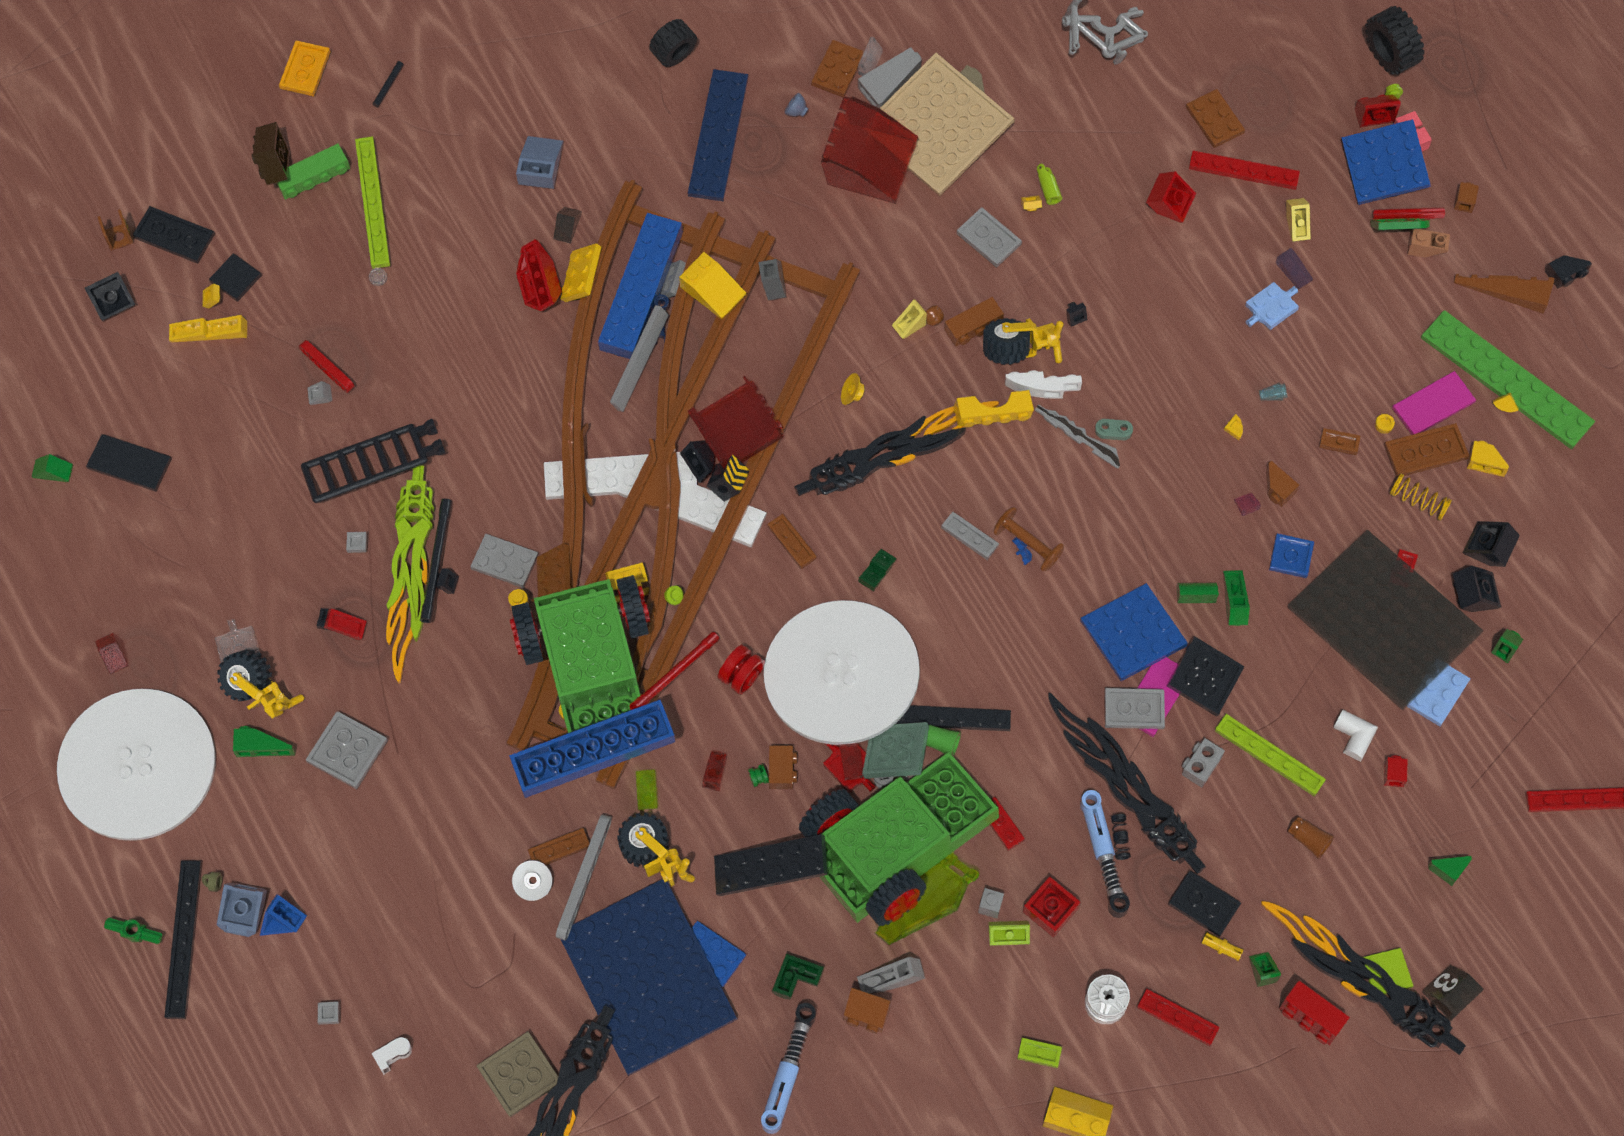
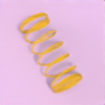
[1390,473,1452,521]

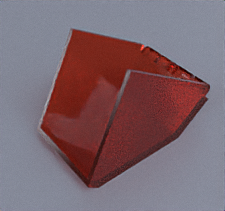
[821,96,919,204]

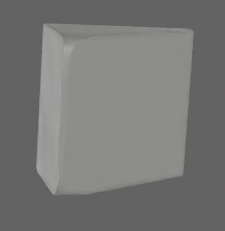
[307,381,332,405]

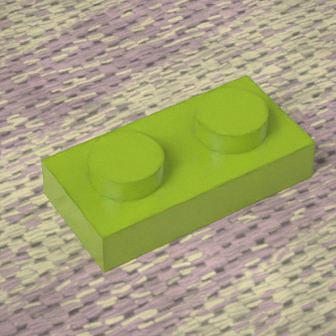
[1018,1038,1062,1068]

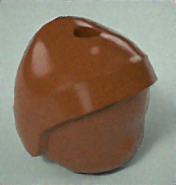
[925,305,944,326]

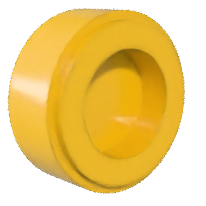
[1375,414,1395,434]

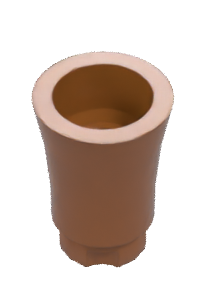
[1288,817,1334,859]

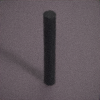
[372,61,404,108]

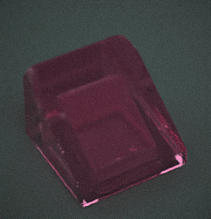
[1234,493,1261,516]

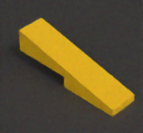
[169,315,247,342]

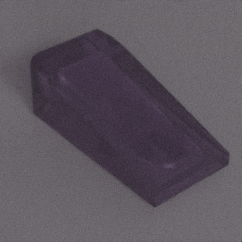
[1276,248,1313,290]

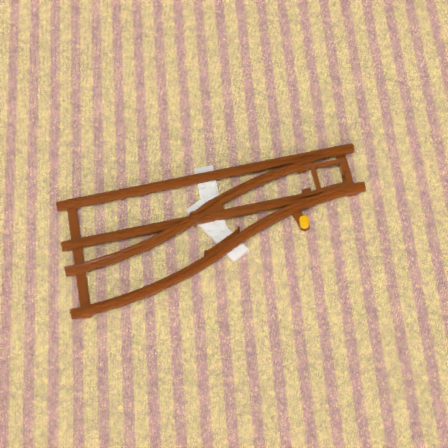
[507,180,860,789]

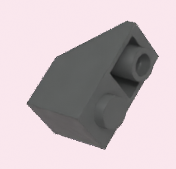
[759,259,787,301]

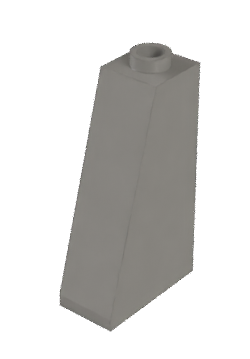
[858,47,922,111]

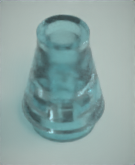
[1259,382,1288,401]

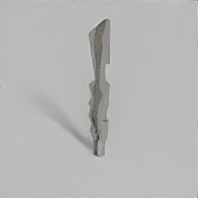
[1035,405,1120,468]

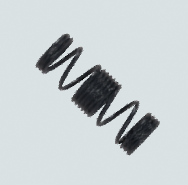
[1111,814,1131,860]

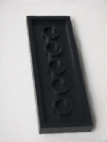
[714,834,827,896]

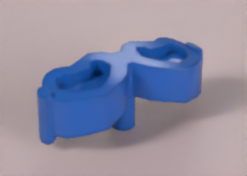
[1012,537,1032,566]

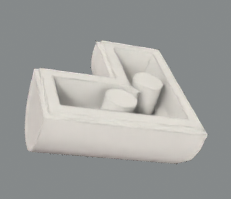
[1334,710,1378,762]

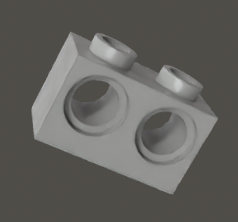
[1182,738,1225,788]

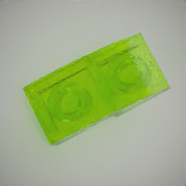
[635,770,658,810]

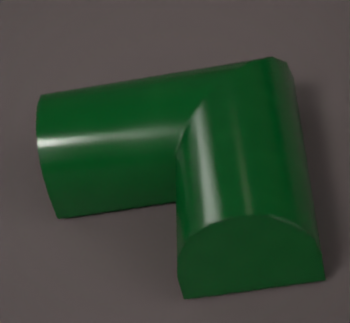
[772,954,824,1000]

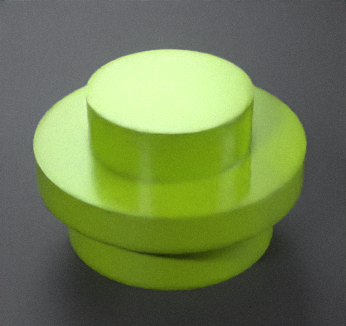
[1385,84,1403,98]
[664,586,683,605]

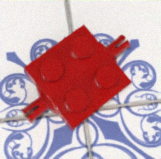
[823,743,876,793]

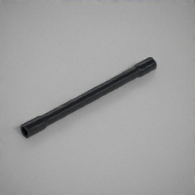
[420,499,452,623]

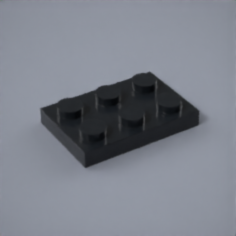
[1168,871,1241,937]

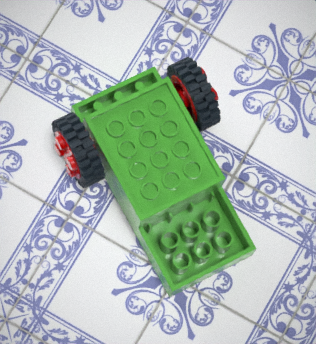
[509,575,650,733]
[799,752,999,926]

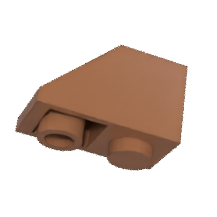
[1407,229,1450,258]

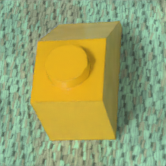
[1467,441,1509,477]

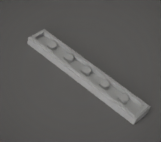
[610,305,668,412]

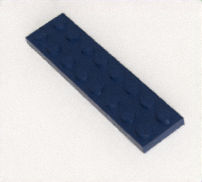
[688,69,749,202]

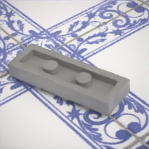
[941,512,999,560]

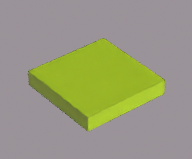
[1362,948,1413,995]

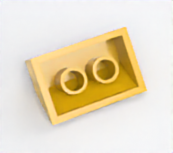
[1043,1087,1113,1136]

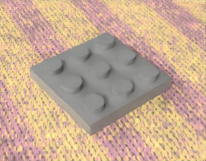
[306,711,388,789]

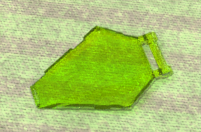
[874,853,979,945]

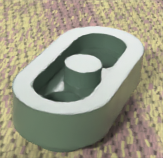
[1095,419,1133,440]

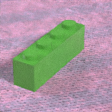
[276,144,350,200]

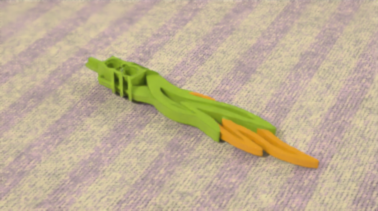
[386,466,434,683]

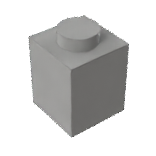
[978,888,1004,919]

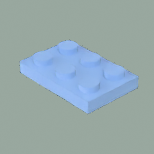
[1406,658,1471,726]

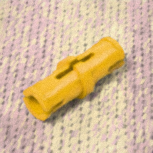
[1201,932,1243,961]

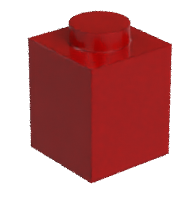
[1384,755,1408,787]

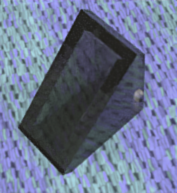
[553,207,582,244]

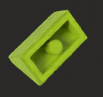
[988,921,1030,945]

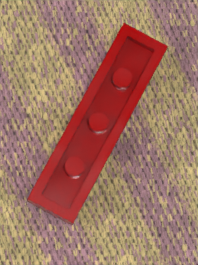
[1137,989,1220,1046]

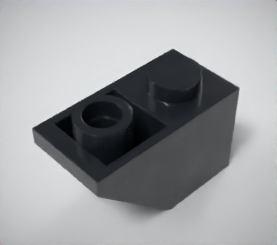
[1545,255,1592,289]

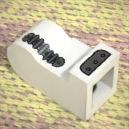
[372,1037,412,1074]

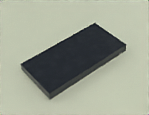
[132,206,215,264]
[86,434,172,492]

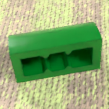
[1176,582,1219,603]

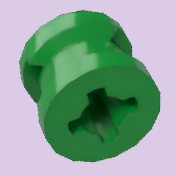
[748,764,769,788]

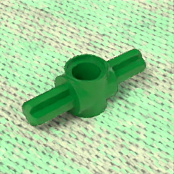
[104,918,163,944]

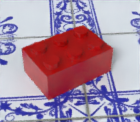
[1279,981,1350,1046]

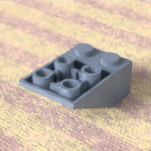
[516,136,563,189]

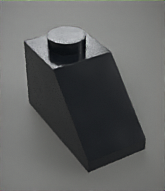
[680,440,715,483]

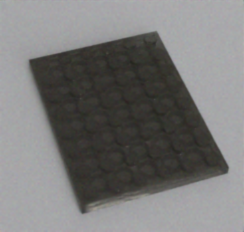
[1288,530,1483,710]

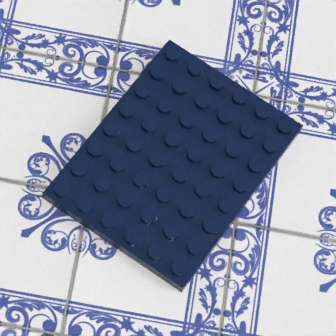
[561,879,738,1076]

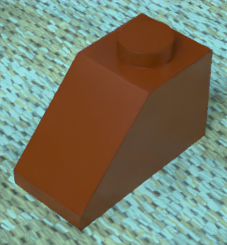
[1266,461,1299,507]

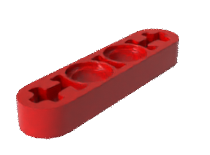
[298,340,355,393]

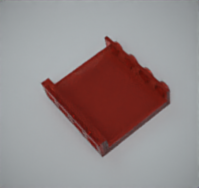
[688,376,784,469]

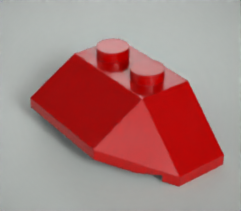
[516,239,562,311]

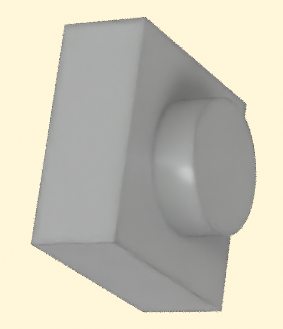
[346,532,367,553]
[318,1002,339,1025]

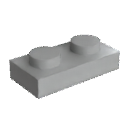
[661,260,686,298]

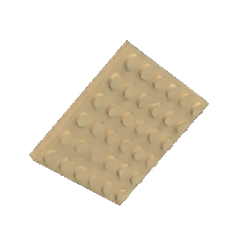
[861,53,1015,196]

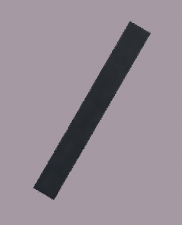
[164,860,202,1019]

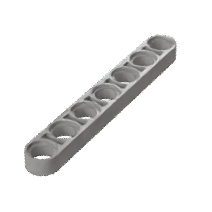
[556,814,612,941]

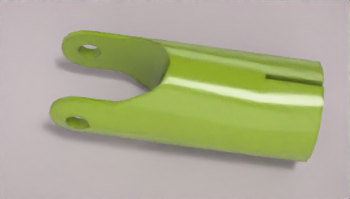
[1037,164,1062,205]

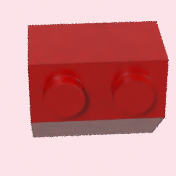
[1354,94,1401,128]
[1146,171,1196,223]

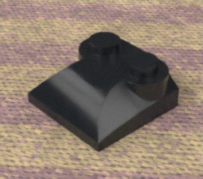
[85,272,135,321]

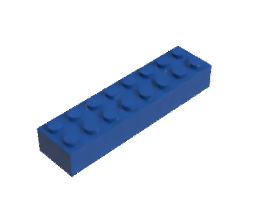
[598,213,683,359]
[509,699,675,798]

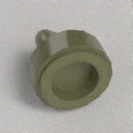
[202,871,222,892]

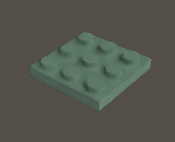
[862,722,929,778]

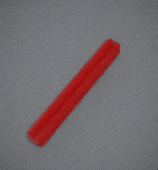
[1372,207,1445,219]

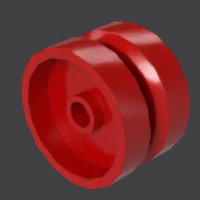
[717,644,765,695]

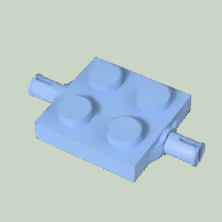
[1246,282,1299,330]

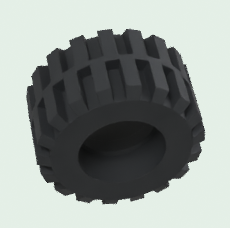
[649,19,697,67]

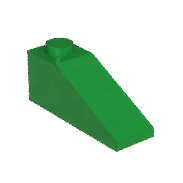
[1223,570,1250,626]
[233,726,295,757]

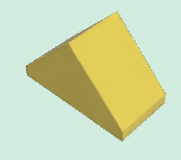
[892,300,927,339]

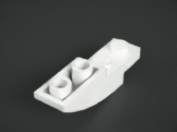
[1005,370,1082,399]

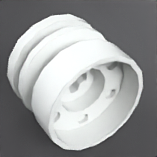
[1084,975,1130,1024]

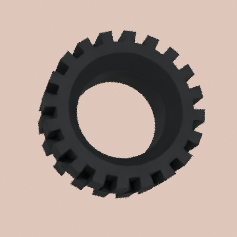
[1365,6,1425,75]

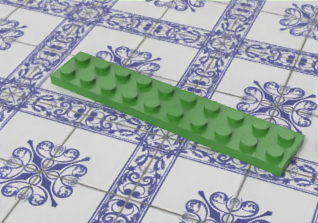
[1421,310,1595,450]

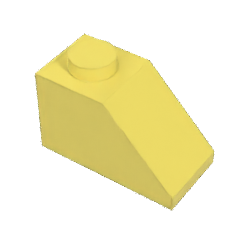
[1286,198,1311,241]

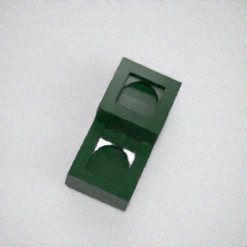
[858,549,897,592]

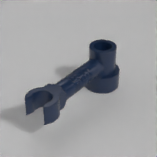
[654,294,669,345]

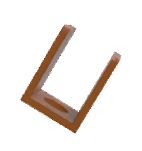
[97,209,133,251]

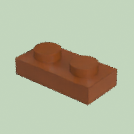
[1319,428,1361,455]

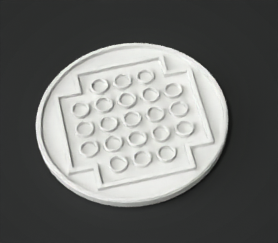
[764,600,920,745]
[57,689,216,841]

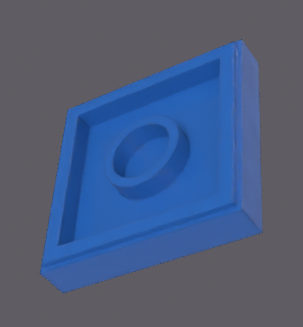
[1269,533,1314,578]

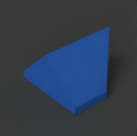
[260,894,307,936]

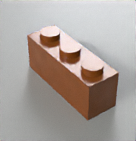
[944,297,1004,347]

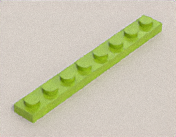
[355,136,390,269]

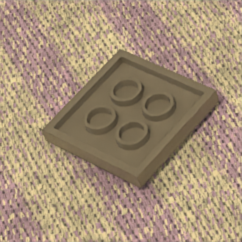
[477,1032,558,1118]

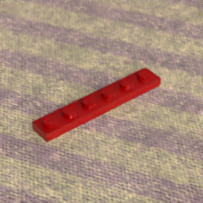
[1189,150,1300,190]

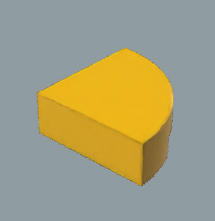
[1493,393,1519,412]
[1224,414,1243,440]

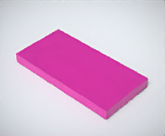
[1392,371,1476,435]
[1137,658,1180,737]

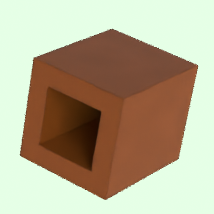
[1454,182,1479,213]

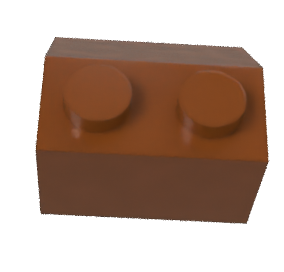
[844,988,891,1034]

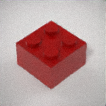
[1023,877,1081,938]

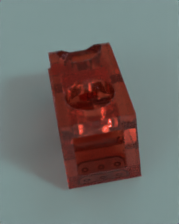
[702,751,727,792]

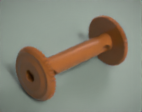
[994,507,1064,571]

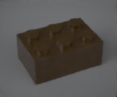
[252,122,290,185]

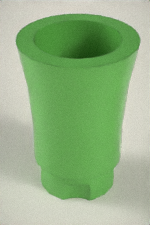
[926,725,961,756]

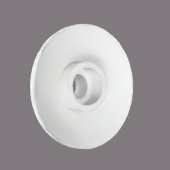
[512,860,552,901]

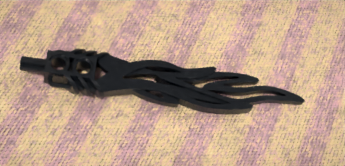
[1048,693,1206,874]

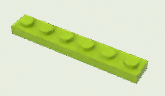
[1215,714,1326,797]

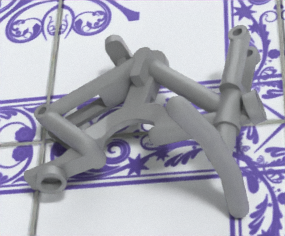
[1062,0,1148,65]

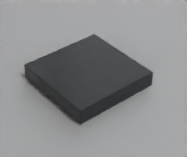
[209,253,262,302]

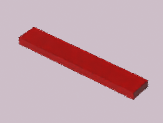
[1525,788,1624,812]

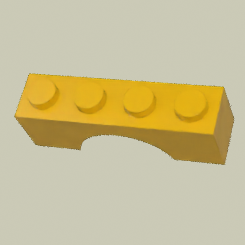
[953,390,1034,427]

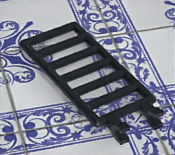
[301,419,446,503]

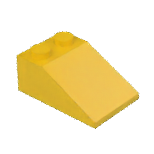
[679,252,746,319]

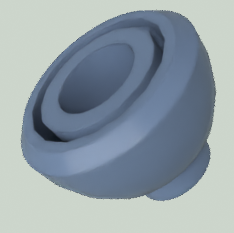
[785,93,808,117]

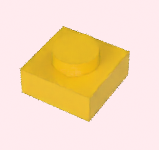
[1021,195,1042,211]
[202,284,220,309]

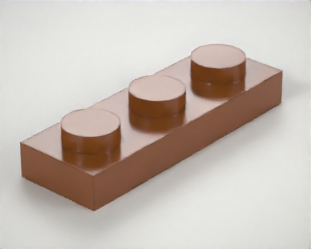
[767,514,816,569]
[528,828,590,865]

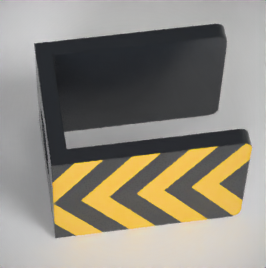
[707,455,749,502]

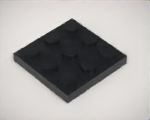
[1167,637,1245,717]

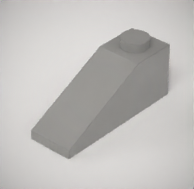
[857,957,925,994]

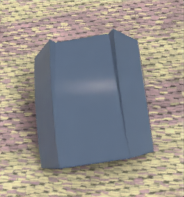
[217,883,267,937]

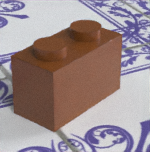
[769,746,797,789]

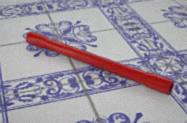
[629,632,719,710]

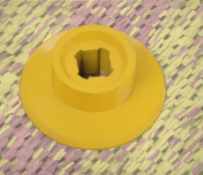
[841,373,864,405]

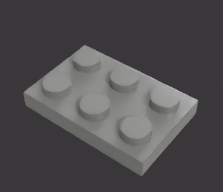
[956,207,1022,268]
[470,534,539,588]
[1105,688,1165,729]

